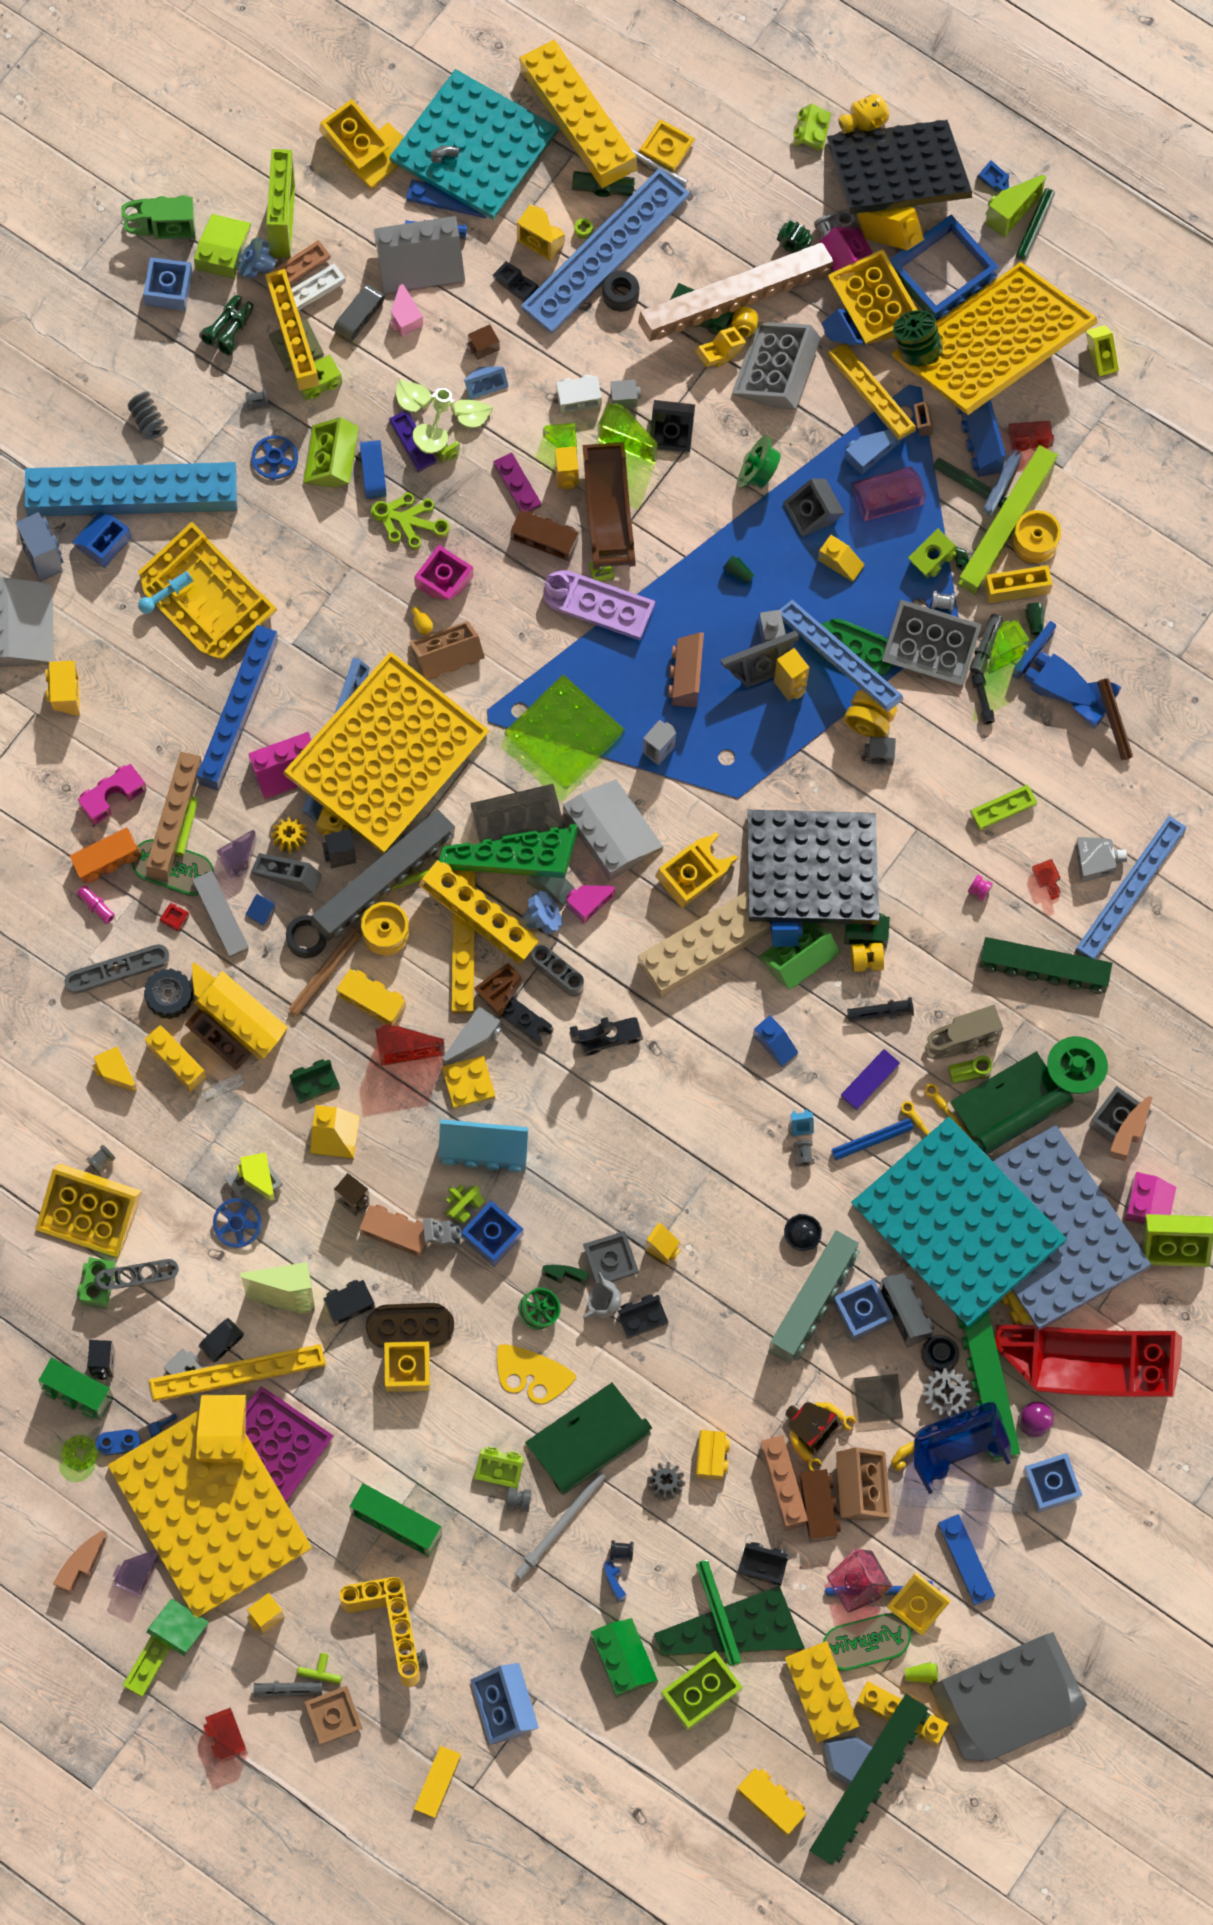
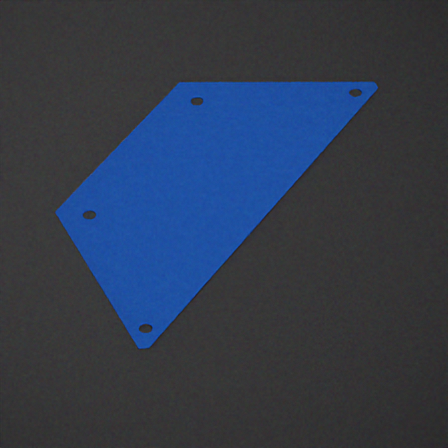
[487,385,959,799]

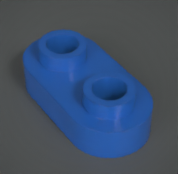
[96,1429,141,1456]

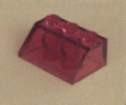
[852,466,926,521]

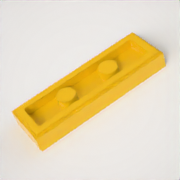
[414,1745,461,1819]

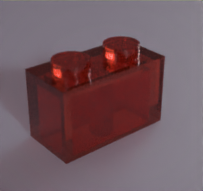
[203,1707,248,1763]

